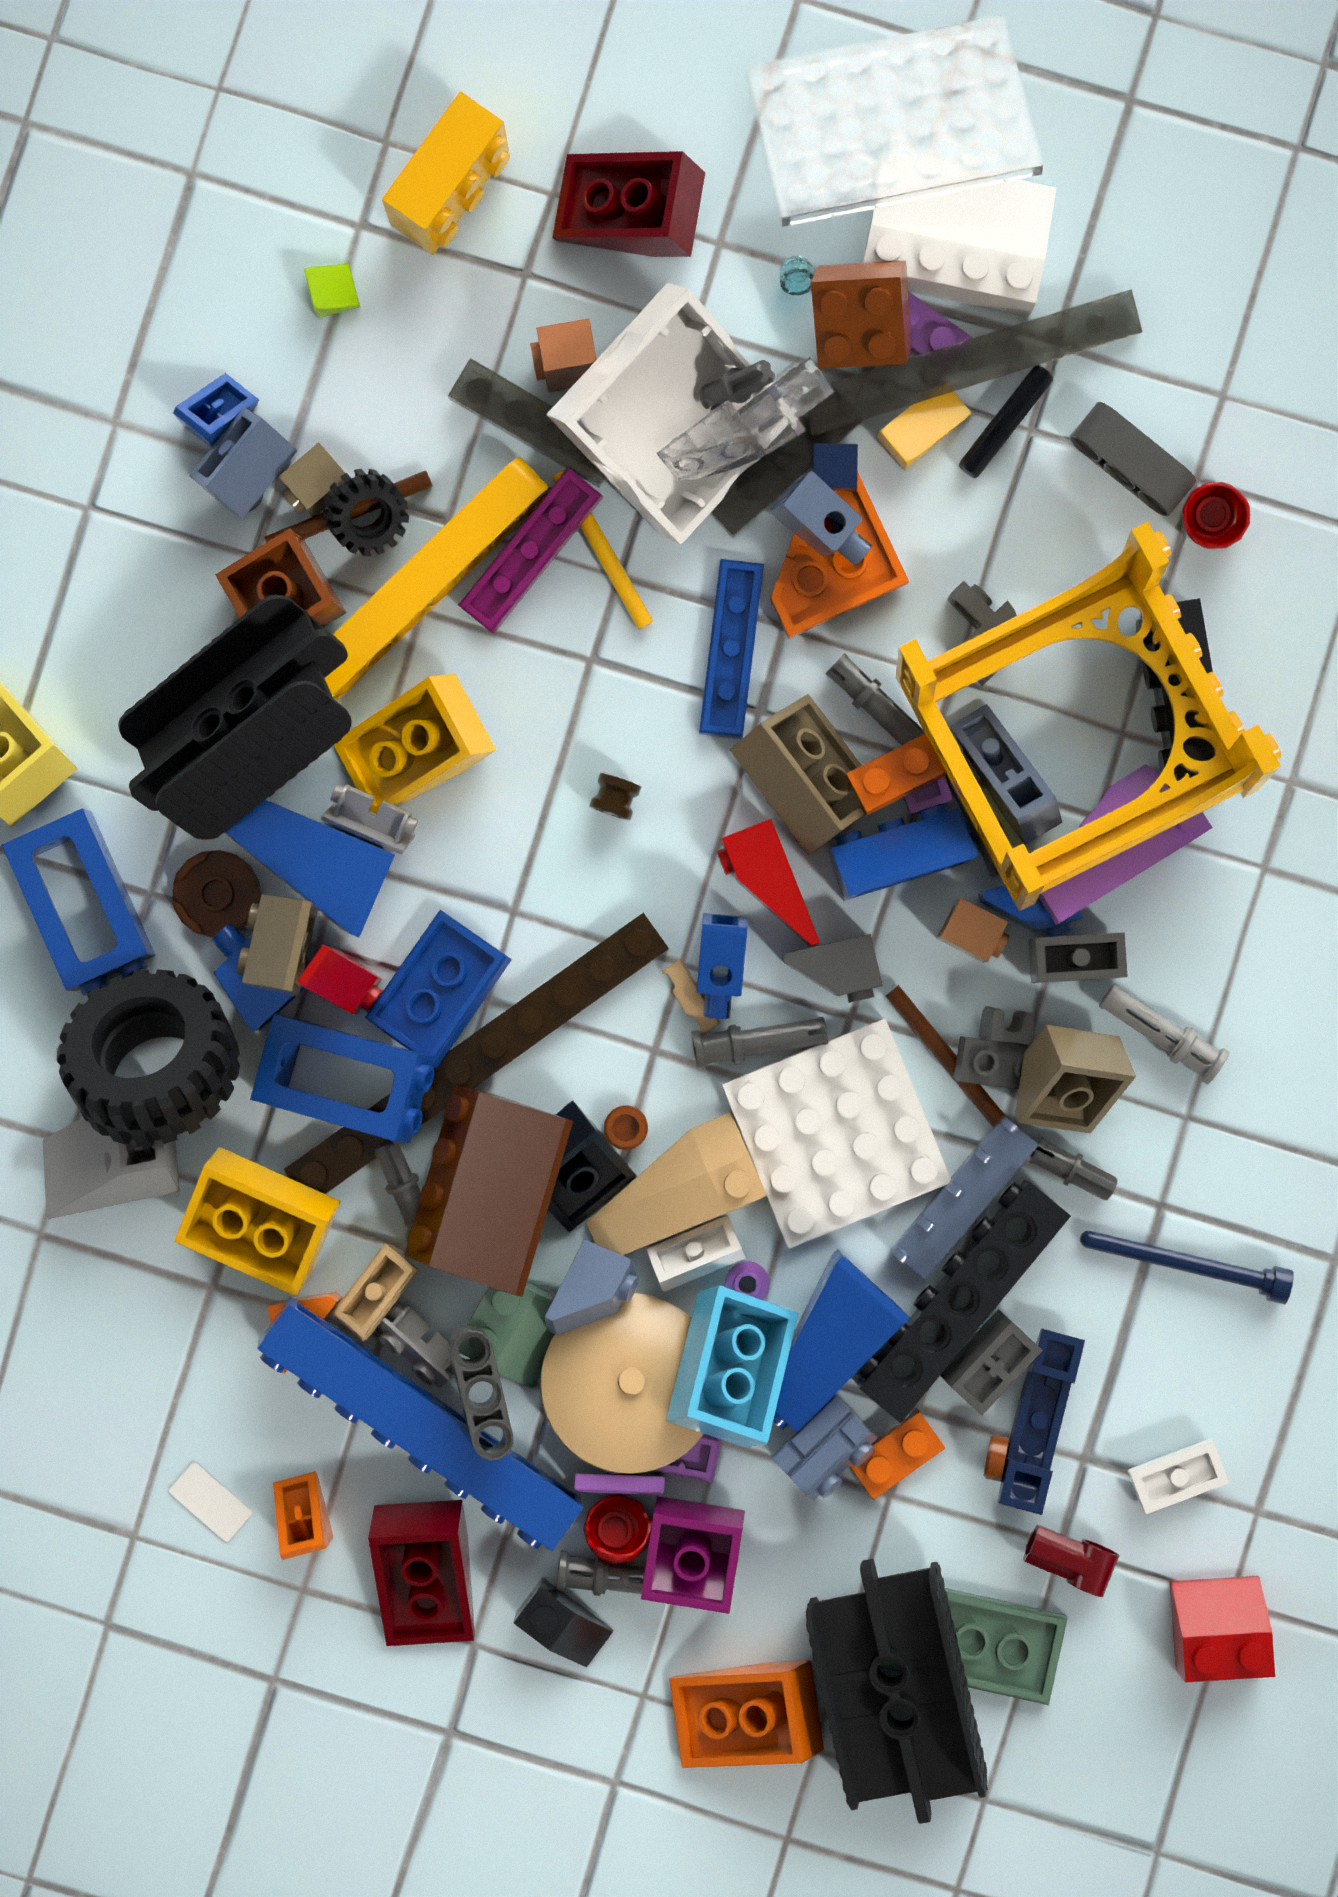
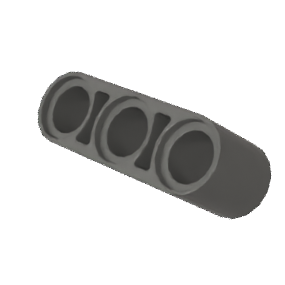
[1069,402,1196,517]
[449,1325,513,1461]

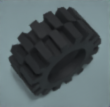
[323,469,409,556]

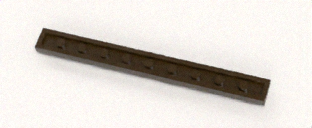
[283,912,669,1194]

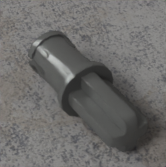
[699,360,775,412]
[1029,1137,1118,1200]
[374,1140,421,1227]

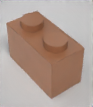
[530,318,597,393]

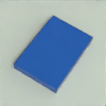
[365,910,512,1069]

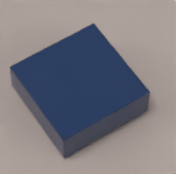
[812,443,858,491]

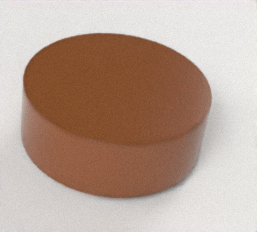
[604,1105,648,1150]
[983,1434,1009,1482]

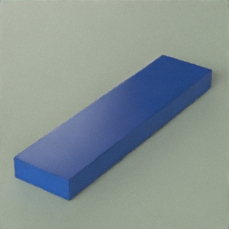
[699,559,764,739]

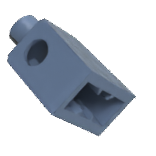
[769,470,872,566]

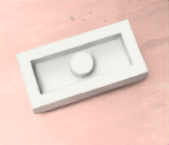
[646,1215,745,1292]
[1127,1439,1229,1515]

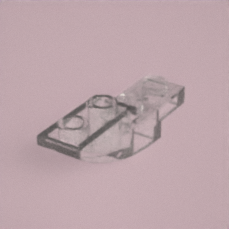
[657,357,834,481]

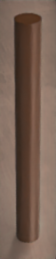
[264,470,433,543]
[885,985,1007,1127]

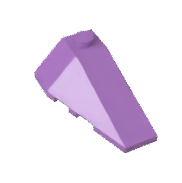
[1039,764,1213,925]

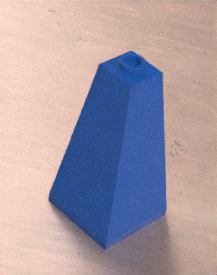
[224,800,395,938]
[773,1249,909,1432]

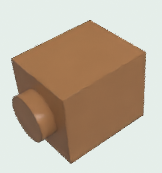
[936,898,1010,963]

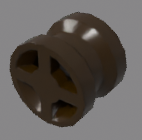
[589,773,641,821]

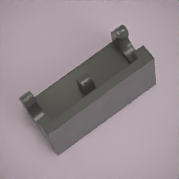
[940,1309,1043,1416]

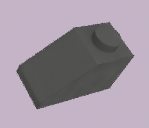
[782,934,883,1003]

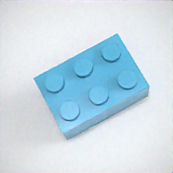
[666,1285,799,1448]

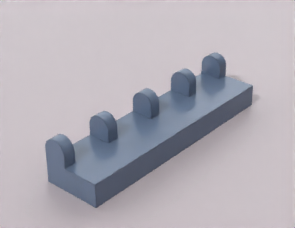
[890,1115,1039,1280]

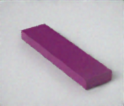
[458,467,604,634]

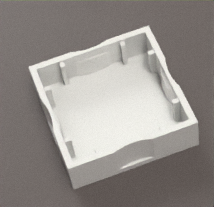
[546,283,800,545]

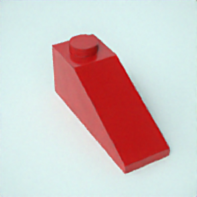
[716,819,820,947]
[297,944,383,1015]

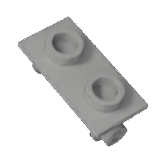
[321,784,418,855]
[375,1303,460,1388]

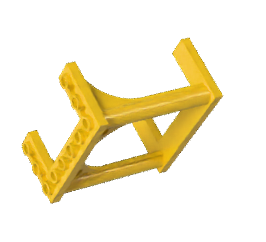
[896,521,1281,911]

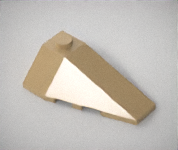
[586,1112,767,1255]

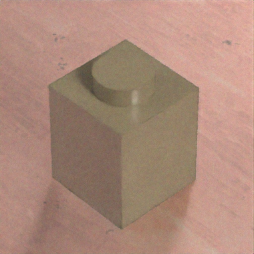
[279,442,345,517]

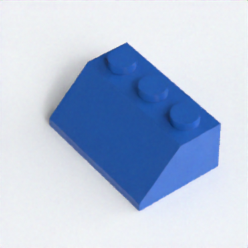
[828,805,979,901]

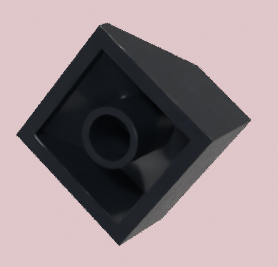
[548,1100,637,1233]

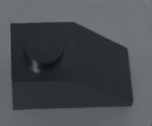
[513,1577,613,1667]

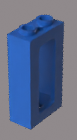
[1,808,156,995]
[250,1014,434,1143]

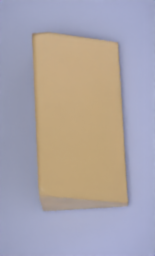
[332,1243,420,1342]

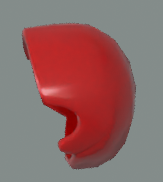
[1182,482,1250,549]
[583,1495,652,1564]

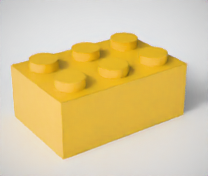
[382,91,510,255]
[174,1147,341,1297]

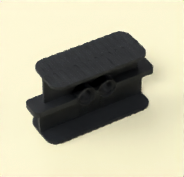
[118,594,352,840]
[806,1559,988,1824]

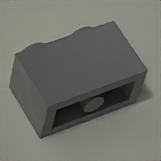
[1028,932,1128,984]

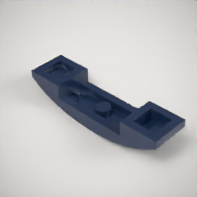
[997,1328,1085,1515]

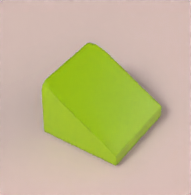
[304,264,361,318]

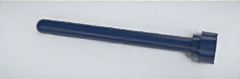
[1080,1230,1294,1305]

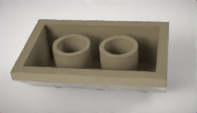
[729,694,866,856]

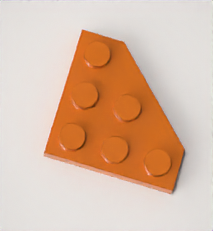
[770,471,909,639]

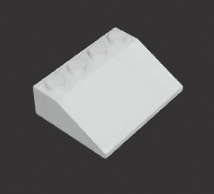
[863,153,1056,317]

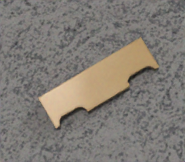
[662,959,721,1034]

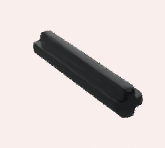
[959,364,1053,478]

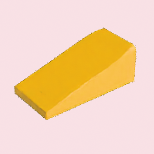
[877,381,972,470]

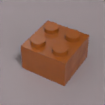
[811,261,912,369]
[215,528,347,627]

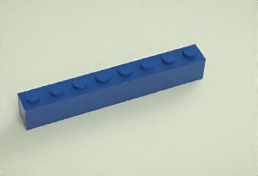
[257,1297,584,1551]

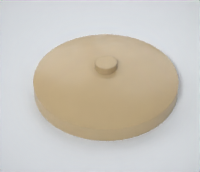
[540,1293,703,1474]

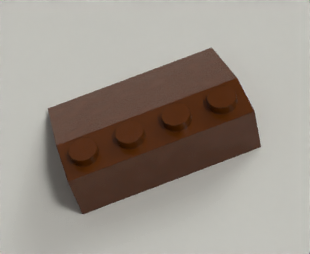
[405,1084,573,1297]

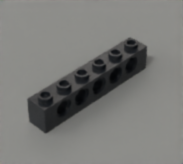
[856,1179,1071,1423]

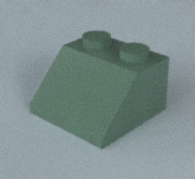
[458,1281,555,1388]

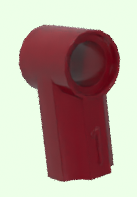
[1023,1524,1120,1597]

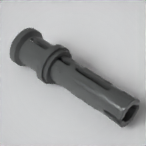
[691,1017,828,1070]
[556,1550,645,1596]

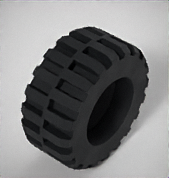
[57,969,240,1146]

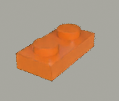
[846,733,946,816]
[850,1410,945,1500]

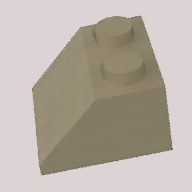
[237,894,318,997]
[1015,1024,1136,1133]

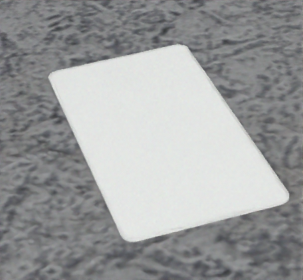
[168,1462,252,1543]

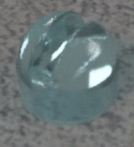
[779,256,814,296]

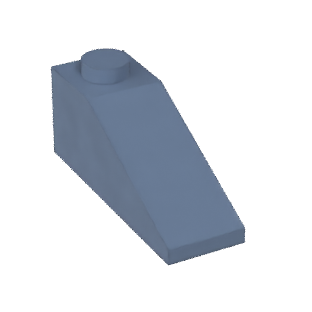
[949,704,1063,845]

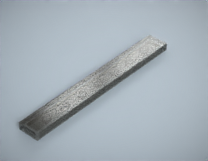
[798,289,1142,435]

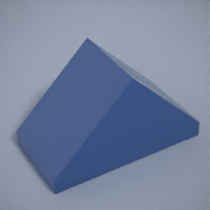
[173,373,259,448]

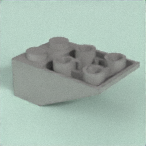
[43,1117,180,1219]

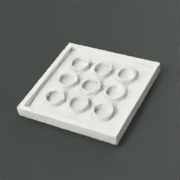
[722,1018,951,1249]

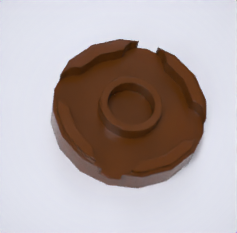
[172,850,261,938]

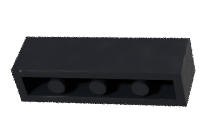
[1136,598,1215,781]

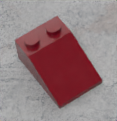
[552,151,705,257]
[368,1500,475,1646]

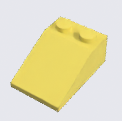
[0,682,78,828]

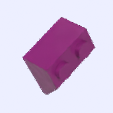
[641,1496,745,1614]

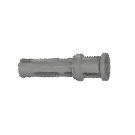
[1099,983,1229,1085]

